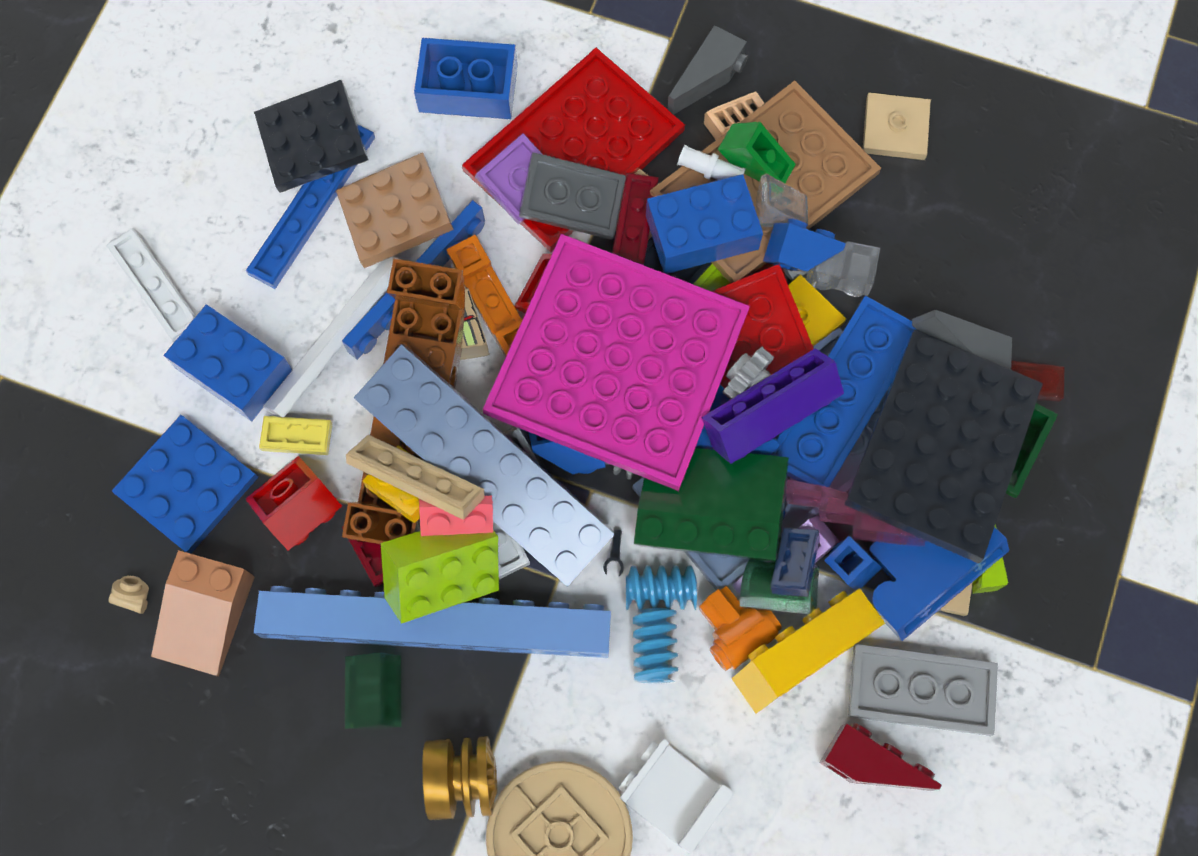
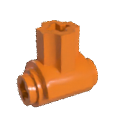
[699,586,782,671]

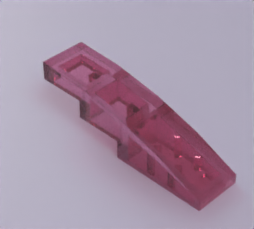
[786,480,926,547]

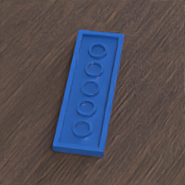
[772,295,918,497]

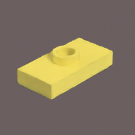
[259,416,332,455]

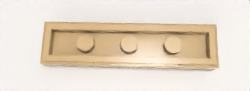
[346,435,484,520]

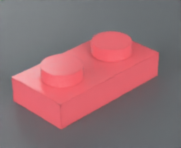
[419,495,493,536]

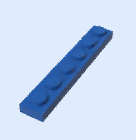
[342,200,485,360]

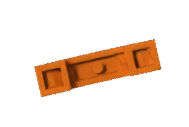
[446,235,523,357]

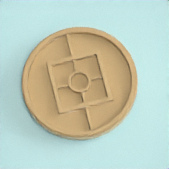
[486,761,633,856]

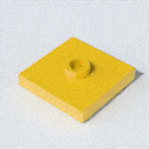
[788,274,846,346]

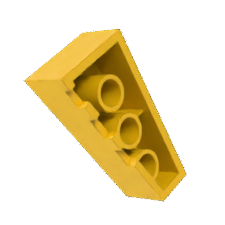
[731,588,885,714]

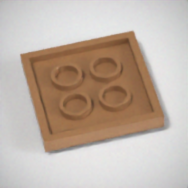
[336,152,454,269]

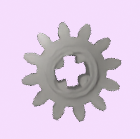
[723,347,774,400]

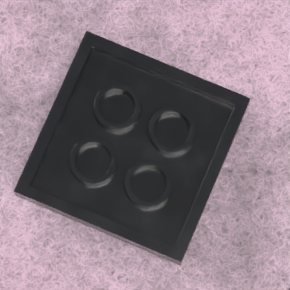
[254,80,369,193]

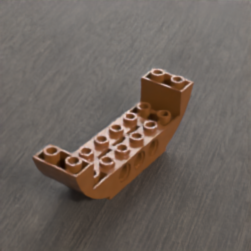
[342,258,465,544]

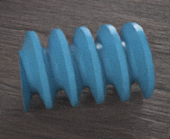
[626,565,697,610]
[633,608,678,683]

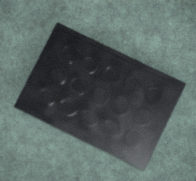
[844,329,1043,564]

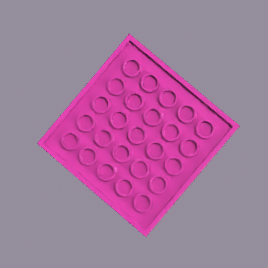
[483,234,750,491]

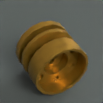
[423,736,497,820]

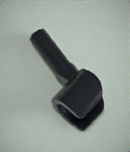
[603,529,624,576]

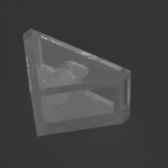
[756,174,808,227]

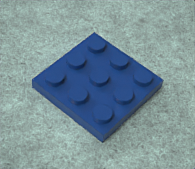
[112,415,258,554]

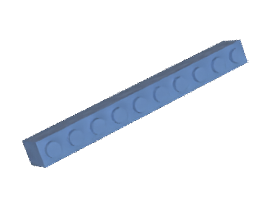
[254,586,611,658]

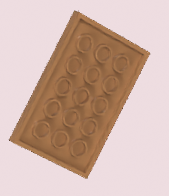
[650,81,881,283]

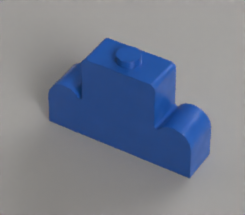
[870,525,1010,641]

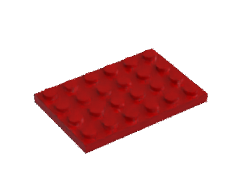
[462,47,685,252]

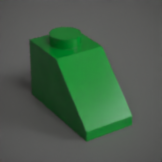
[718,122,796,190]

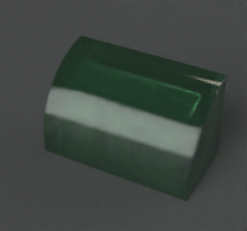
[739,559,819,615]
[345,652,401,729]

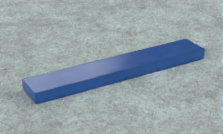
[246,124,375,289]

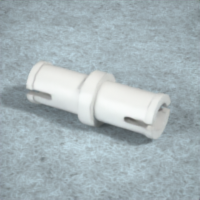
[677,145,745,180]

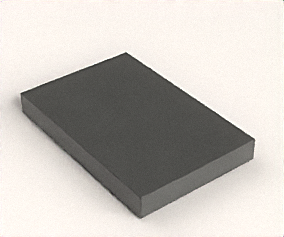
[518,152,626,240]

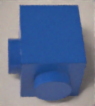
[824,536,882,590]

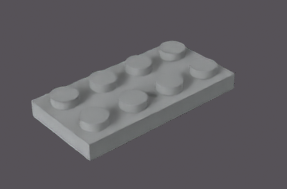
[848,644,998,736]

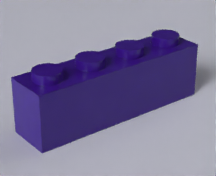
[702,348,844,464]

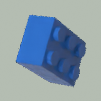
[414,38,518,119]
[646,174,763,274]
[163,304,292,422]

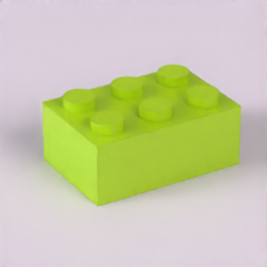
[381,530,499,624]

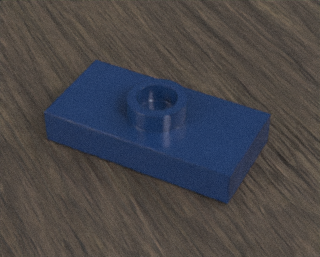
[771,528,820,597]

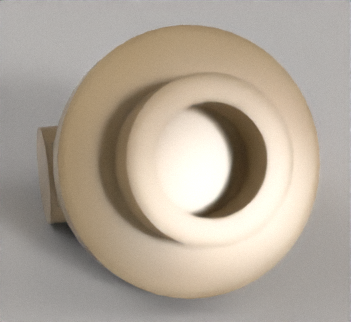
[109,576,149,614]

